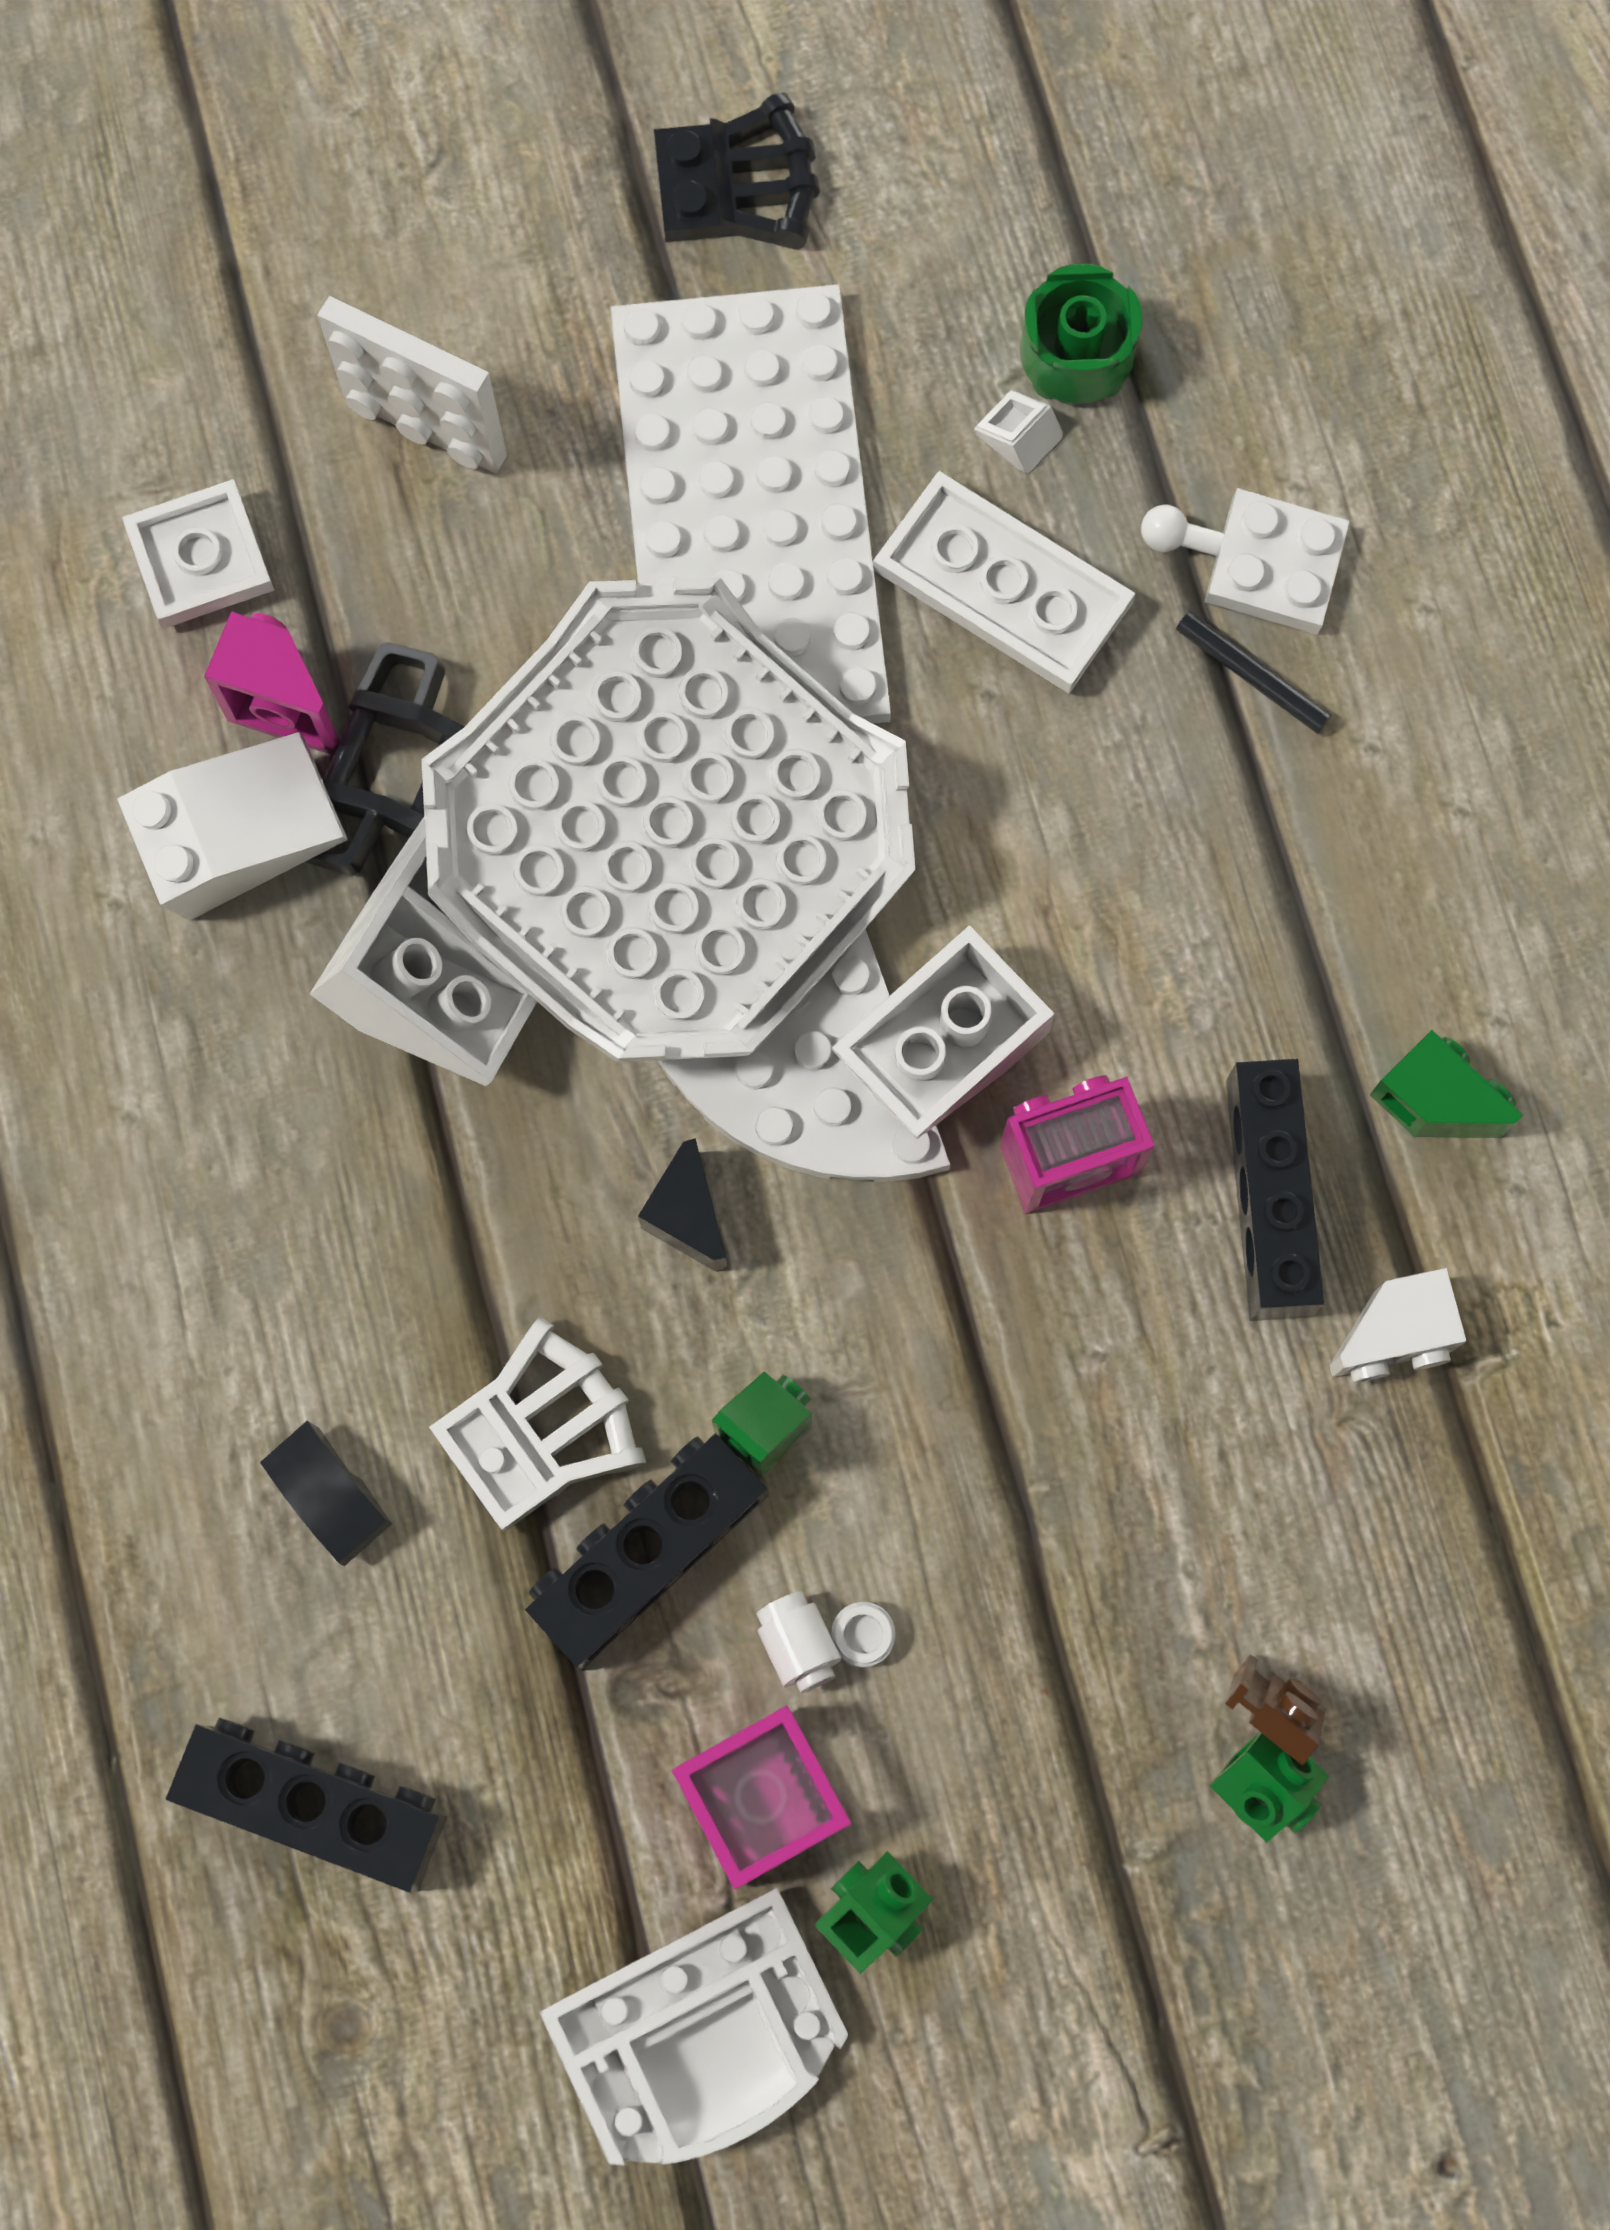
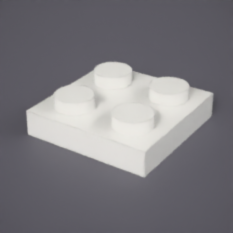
[122,479,275,629]

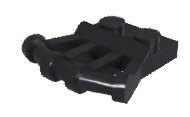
[654,92,820,249]

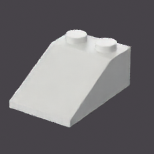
[117,732,348,920]
[832,925,1055,1139]

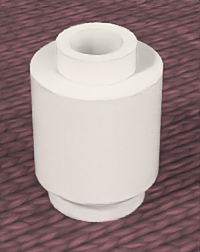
[756,1591,841,1693]

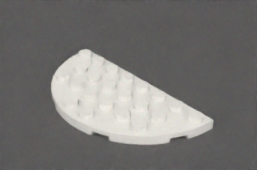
[658,929,950,1182]

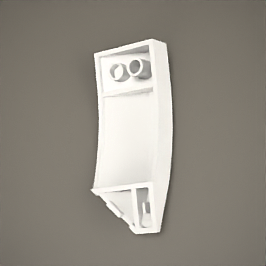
[310,818,537,1086]

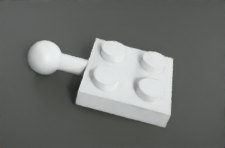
[1141,488,1350,635]

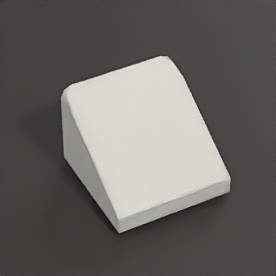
[974,390,1063,473]

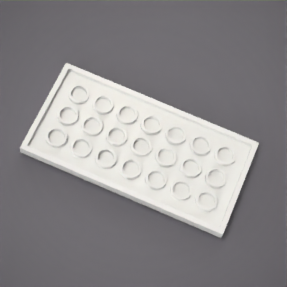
[610,284,891,724]

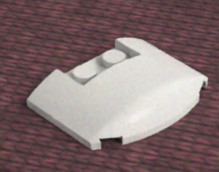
[539,1888,848,2165]

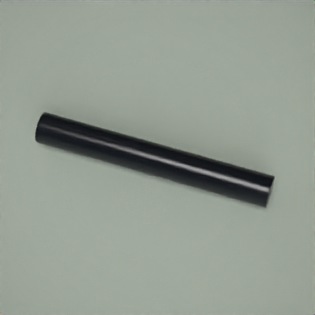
[1176,611,1332,734]

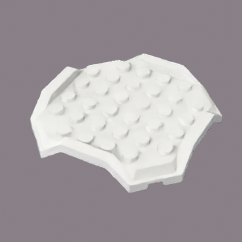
[421,577,915,1062]

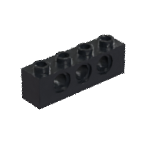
[1226,1059,1324,1321]
[525,1433,768,1671]
[165,1717,447,1893]

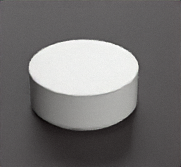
[831,1602,895,1668]

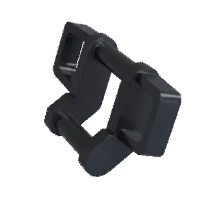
[305,642,465,875]

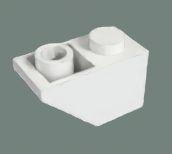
[1329,1268,1466,1383]

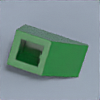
[1370,1030,1523,1138]

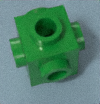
[1210,1731,1329,1843]
[814,1851,934,1974]

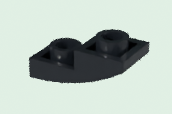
[260,1420,392,1566]

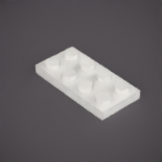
[873,471,1136,694]

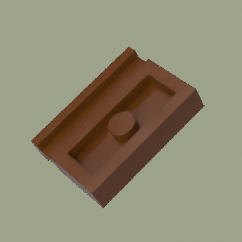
[1225,1654,1325,1765]

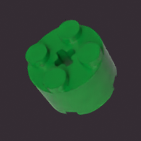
[1020,264,1142,404]

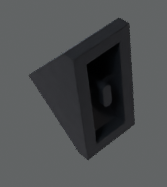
[638,1138,728,1272]

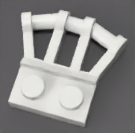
[429,1317,646,1532]

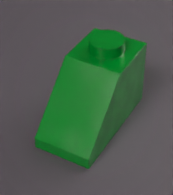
[712,1371,812,1478]

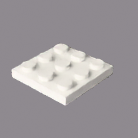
[317,296,507,474]

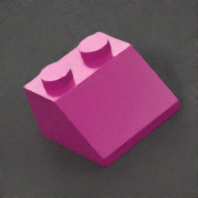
[204,611,340,756]

